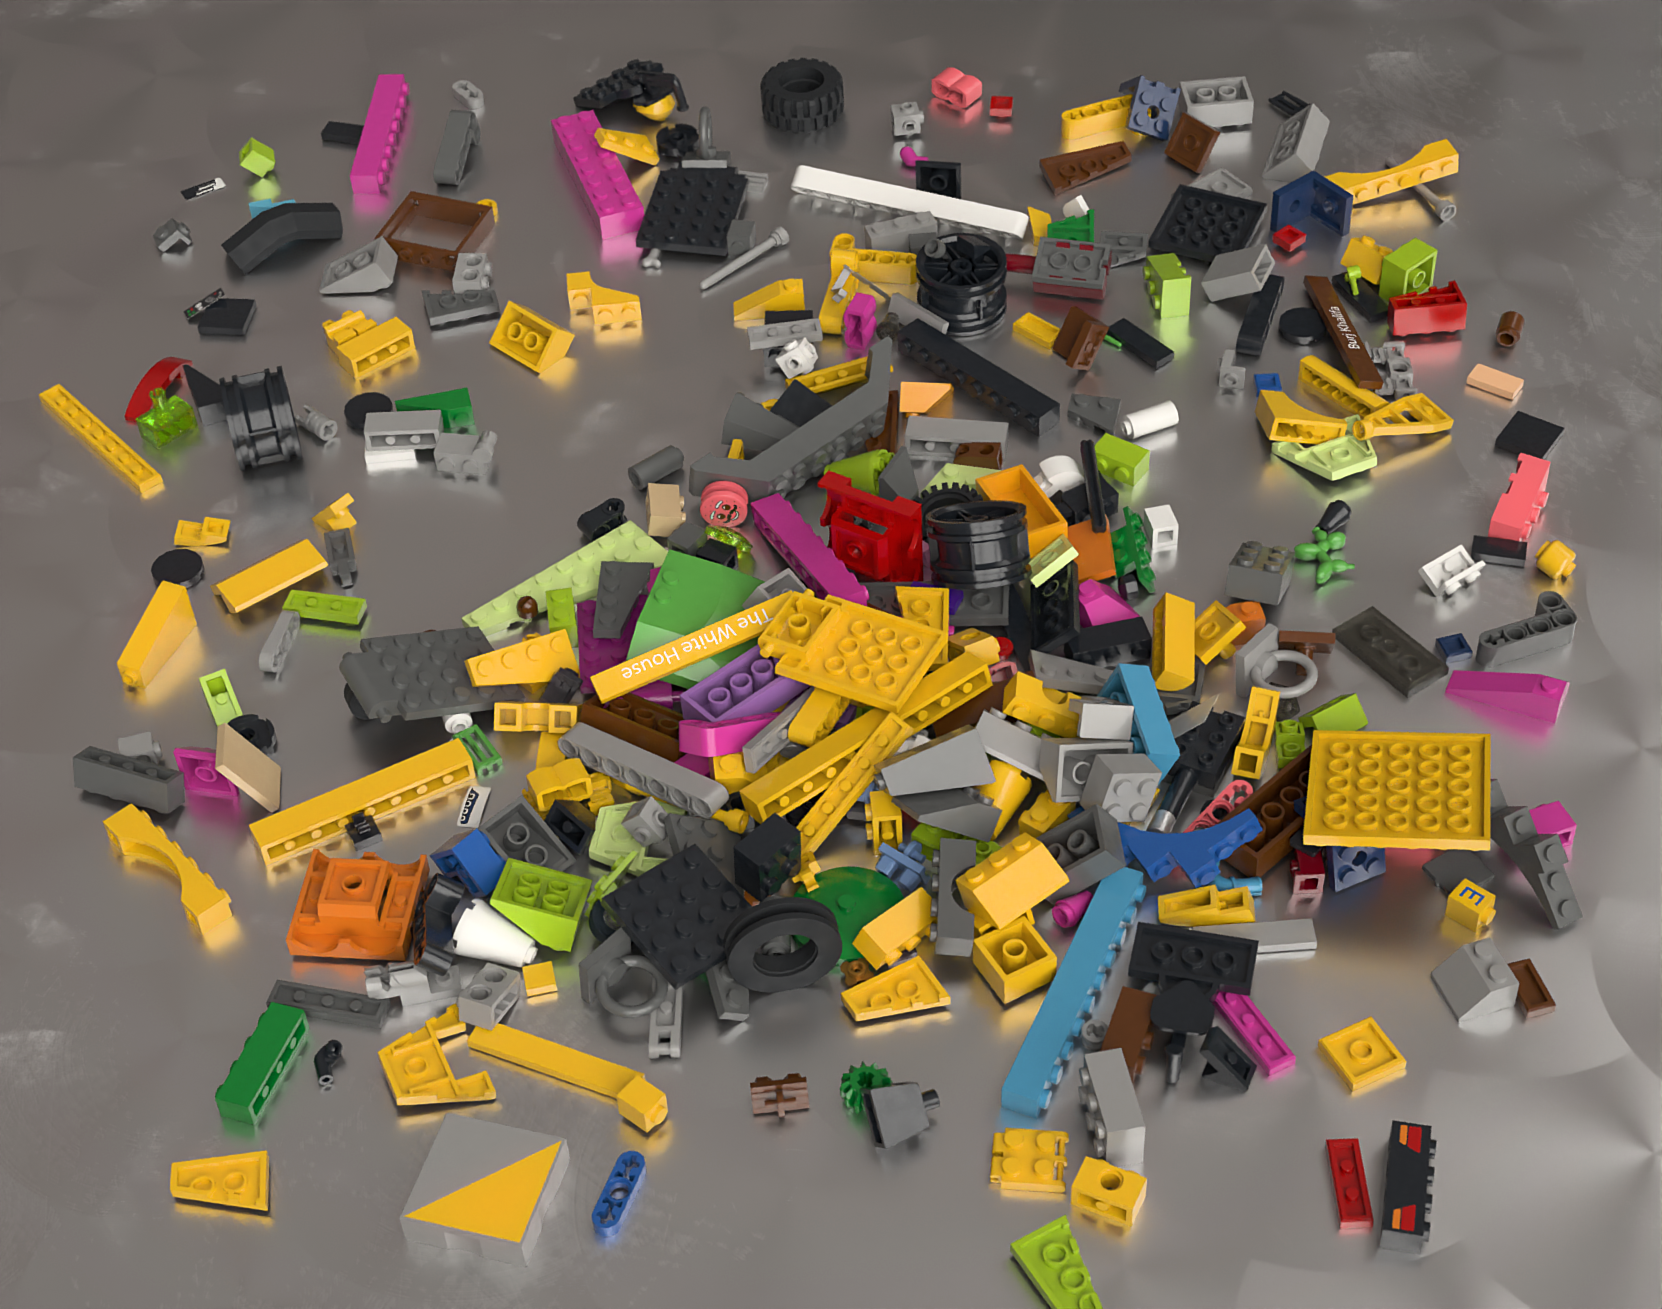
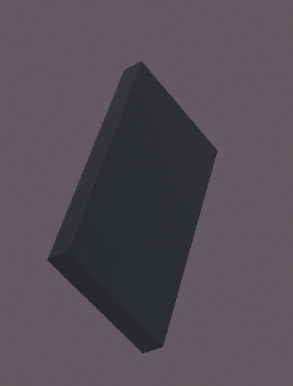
[1030,560,1080,654]

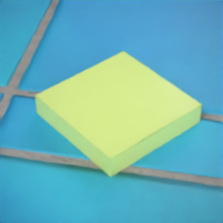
[1028,534,1079,587]

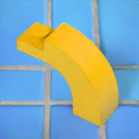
[1231,686,1281,780]

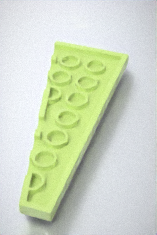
[461,520,668,637]

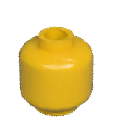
[1534,540,1576,579]

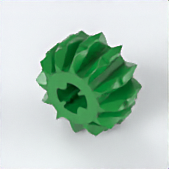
[840,1061,893,1115]

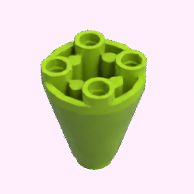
[824,449,895,497]

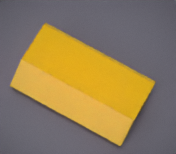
[785,356,893,395]
[210,539,328,613]

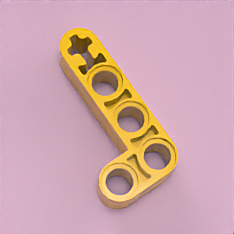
[1061,94,1151,140]
[829,233,918,285]
[819,249,859,335]
[788,687,867,747]

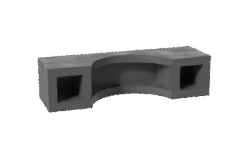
[929,838,976,957]

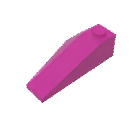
[1445,670,1570,724]

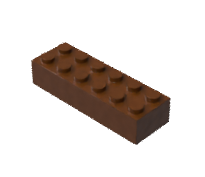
[1216,744,1312,878]

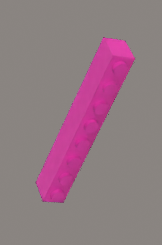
[350,74,410,194]
[750,493,869,606]

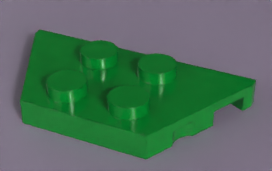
[1047,209,1094,242]

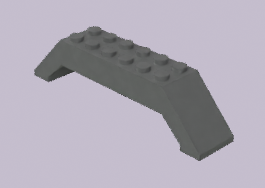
[689,336,892,505]

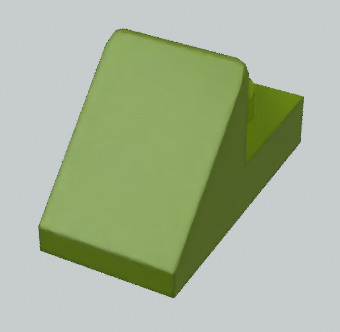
[199,669,243,727]

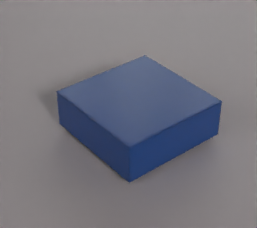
[1253,373,1282,397]

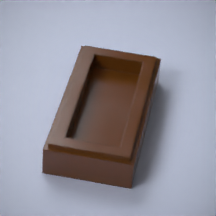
[1508,958,1556,1019]

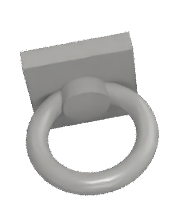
[1235,623,1318,699]

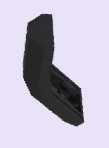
[221,203,343,275]

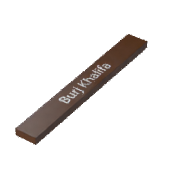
[1303,275,1384,390]

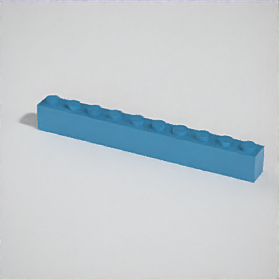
[1001,867,1146,1119]

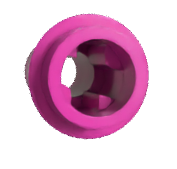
[1052,890,1093,928]

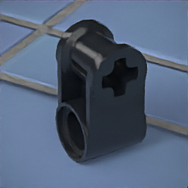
[577,498,628,542]

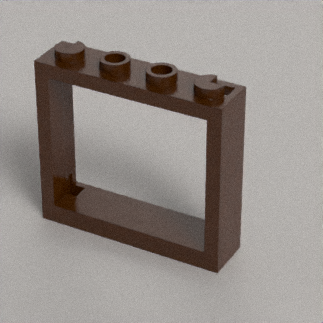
[374,191,495,272]

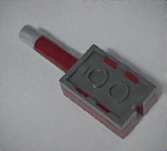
[1006,237,1112,300]

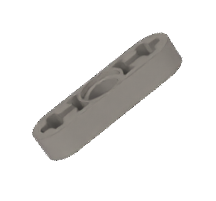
[259,610,300,673]

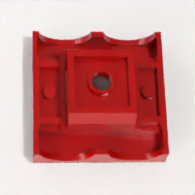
[818,470,923,582]

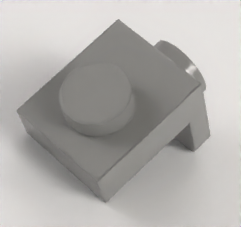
[1216,349,1246,389]

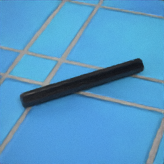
[1080,439,1107,534]

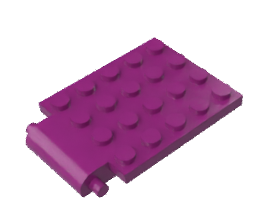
[577,594,683,710]

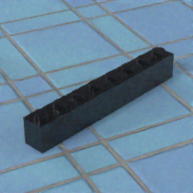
[897,318,1060,437]

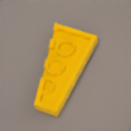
[895,586,949,671]
[464,629,580,687]

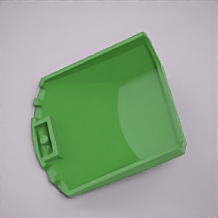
[626,549,766,689]

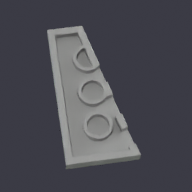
[1028,649,1113,695]

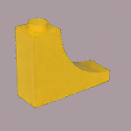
[1255,390,1348,444]

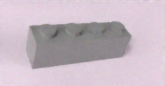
[905,416,1008,461]

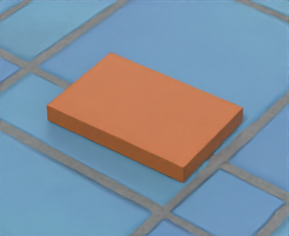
[1068,514,1116,584]

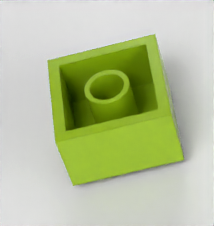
[1379,238,1438,302]

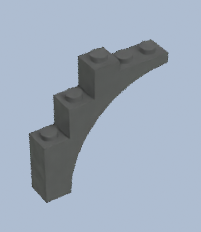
[1490,779,1583,929]

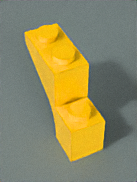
[566,271,642,325]

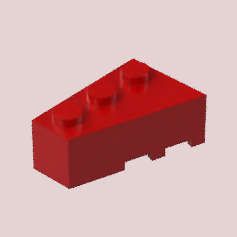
[1387,280,1467,336]

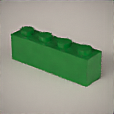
[215,1002,310,1125]

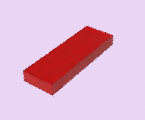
[1325,1138,1374,1229]

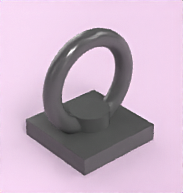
[682,106,731,168]
[579,927,668,1018]

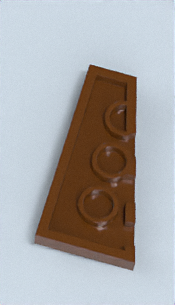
[1039,141,1132,195]
[864,390,899,454]

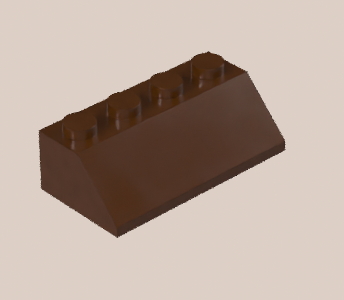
[580,692,687,763]

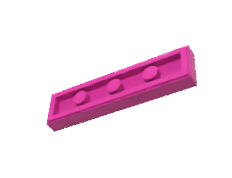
[1212,991,1296,1076]

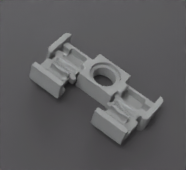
[1364,341,1417,400]

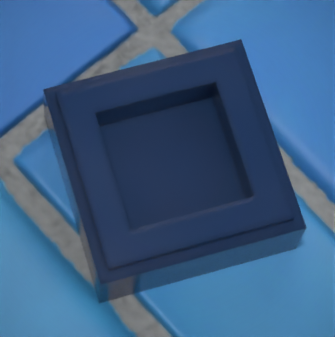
[1435,633,1473,664]

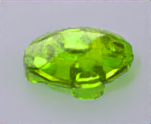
[704,525,753,554]

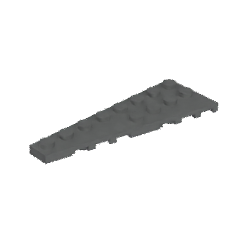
[663,813,750,1021]

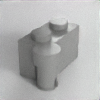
[434,430,497,475]

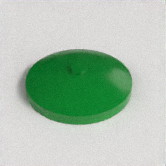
[792,866,904,966]

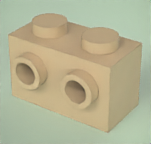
[645,483,686,537]

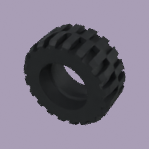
[760,58,844,133]

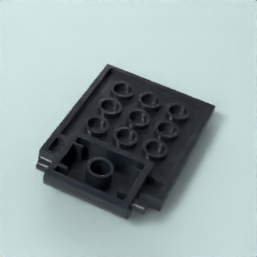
[635,162,749,256]

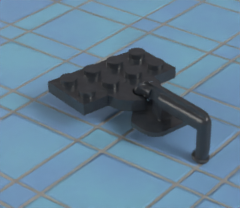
[573,59,689,112]
[1128,922,1259,1084]

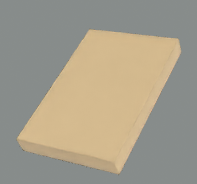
[215,723,281,813]

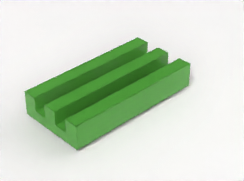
[452,724,503,776]

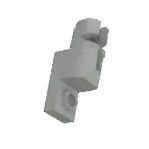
[364,960,462,1006]

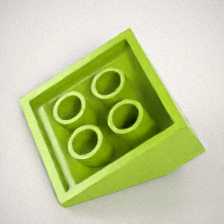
[490,858,593,952]

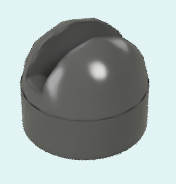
[925,238,946,258]

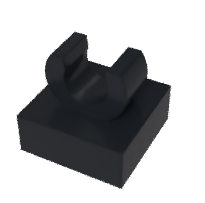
[344,812,383,851]

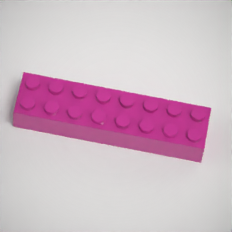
[551,110,644,240]

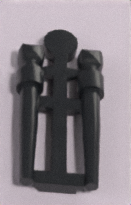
[1268,91,1322,117]

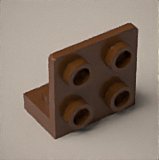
[1053,306,1109,371]

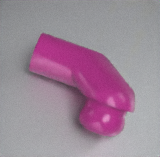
[900,146,929,167]

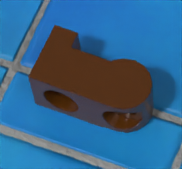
[953,442,1004,470]

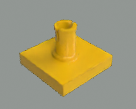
[1195,600,1246,665]

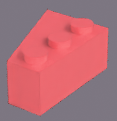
[1488,453,1551,541]

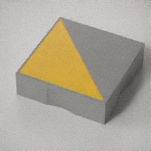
[399,1113,570,1267]

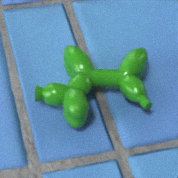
[1294,527,1355,584]

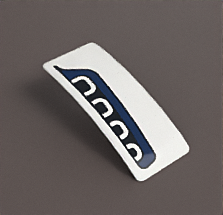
[457,786,491,828]

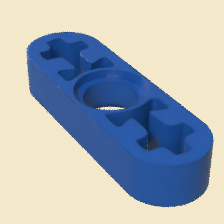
[592,1151,647,1237]

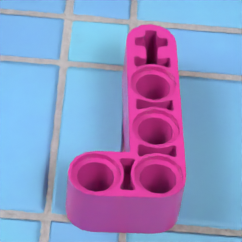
[679,712,782,757]

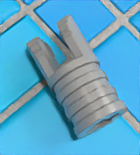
[294,404,337,441]

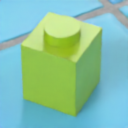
[239,137,275,178]

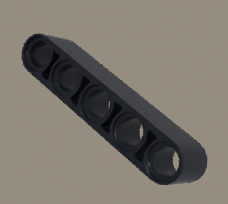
[1236,274,1285,356]

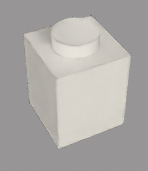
[1143,504,1179,548]

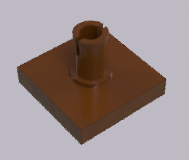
[1164,112,1220,173]
[1278,630,1336,676]

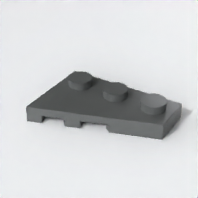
[421,290,500,325]

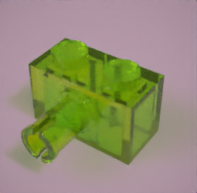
[136,388,198,450]

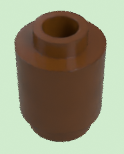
[1495,311,1525,347]

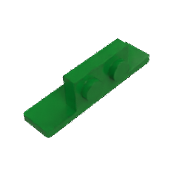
[1111,506,1156,594]

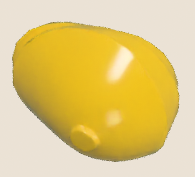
[633,94,675,121]

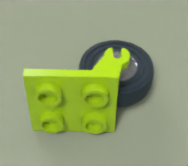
[584,850,638,943]

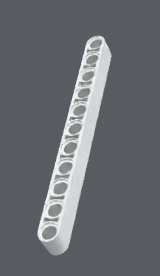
[791,165,1029,241]

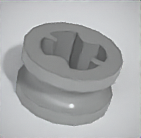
[1081,1020,1108,1051]

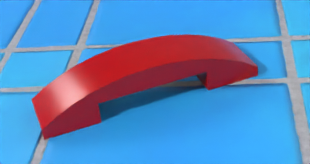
[124,357,193,424]

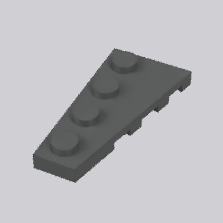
[593,561,654,639]

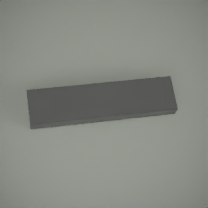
[266,980,391,1029]

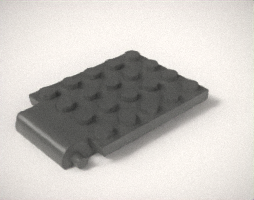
[339,626,526,723]

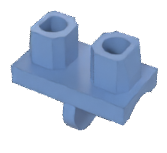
[875,841,931,892]

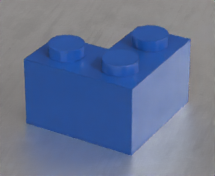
[430,828,506,899]

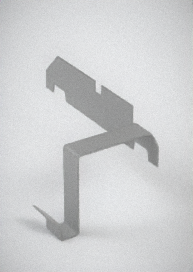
[831,264,891,303]

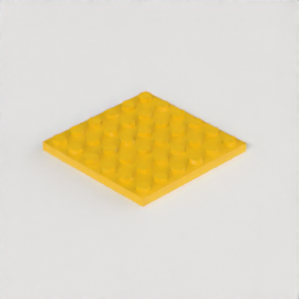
[1303,730,1491,851]

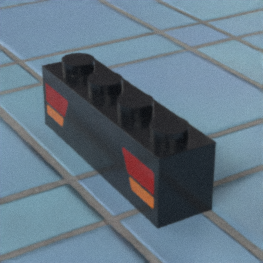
[1379,1120,1437,1254]

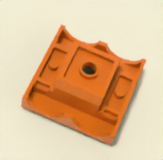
[286,849,430,961]

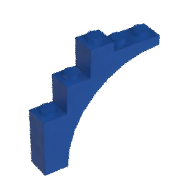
[1067,806,1263,888]

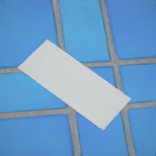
[1168,693,1220,738]

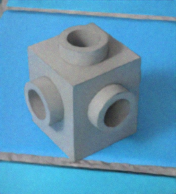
[891,102,924,136]
[621,796,668,847]

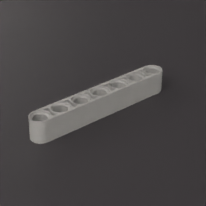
[558,722,729,819]

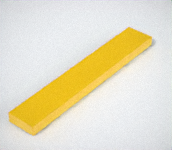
[796,711,914,856]
[467,1023,645,1099]

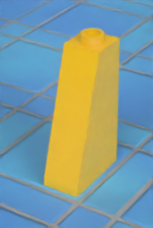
[117,581,197,689]

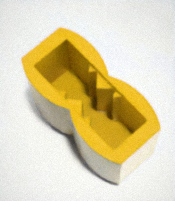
[526,758,593,811]

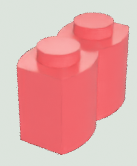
[932,67,982,108]

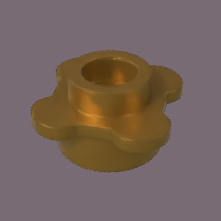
[840,958,874,987]

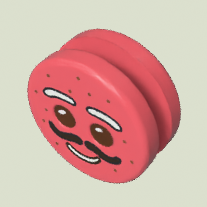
[700,481,748,527]

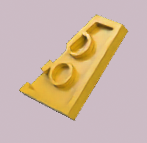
[594,128,660,166]
[841,956,950,1021]
[170,1150,269,1211]

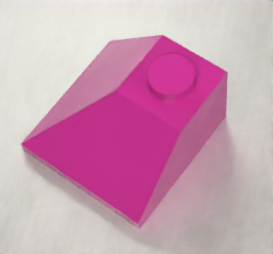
[1079,579,1141,628]
[173,746,240,796]

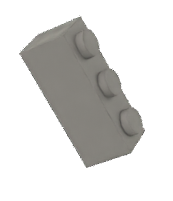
[864,211,938,253]
[364,410,444,451]

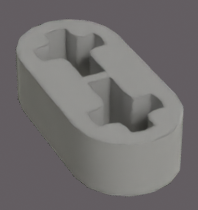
[453,80,484,109]

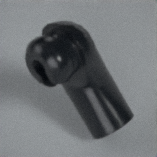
[314,1040,343,1085]

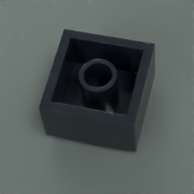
[733,813,801,902]

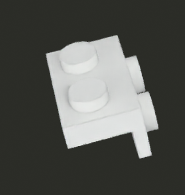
[1418,545,1486,597]

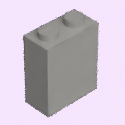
[1201,244,1275,302]

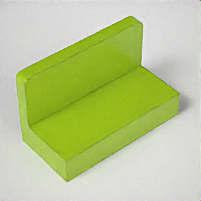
[1298,693,1368,731]

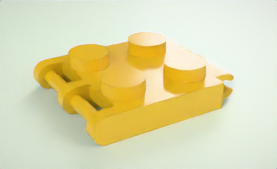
[990,1128,1069,1193]

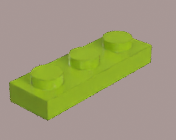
[282,589,367,625]

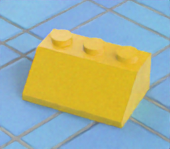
[489,301,575,373]
[955,832,1069,930]

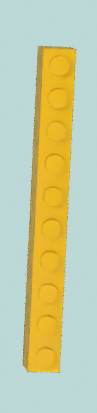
[739,651,993,824]

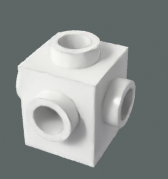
[775,337,818,379]

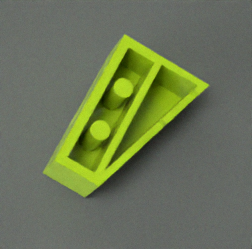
[1142,253,1191,319]

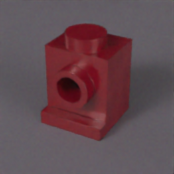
[1290,849,1325,894]

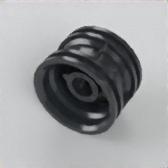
[916,233,1007,336]
[219,366,303,471]
[925,500,1032,590]

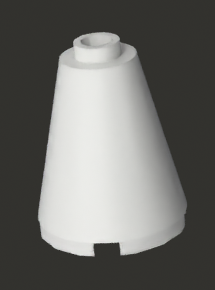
[453,898,538,968]

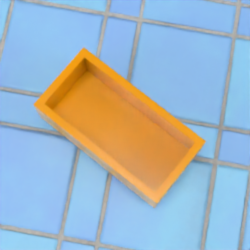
[975,464,1068,559]

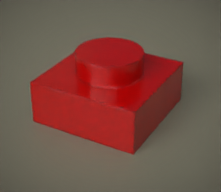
[990,96,1013,117]
[1272,224,1306,252]

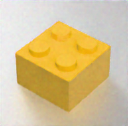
[973,916,1057,1004]

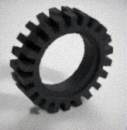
[913,482,983,544]

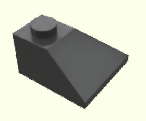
[879,446,919,502]

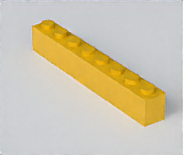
[249,738,476,866]

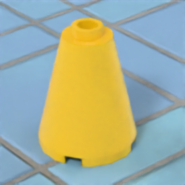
[974,760,1032,841]

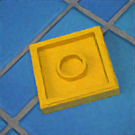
[1318,1016,1406,1092]

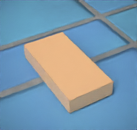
[1466,363,1524,400]

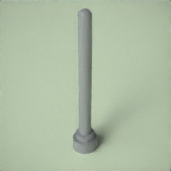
[1385,157,1456,221]
[699,226,789,290]

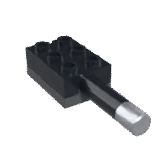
[1146,700,1246,834]

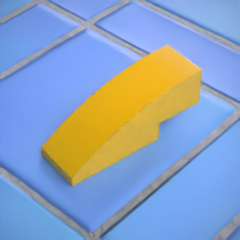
[1158,885,1256,927]

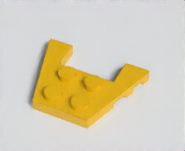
[378,1004,496,1105]

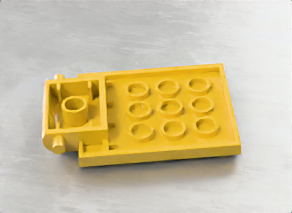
[758,589,948,714]

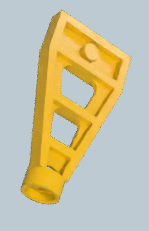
[1352,393,1454,441]

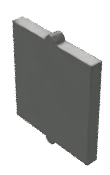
[1422,849,1495,895]

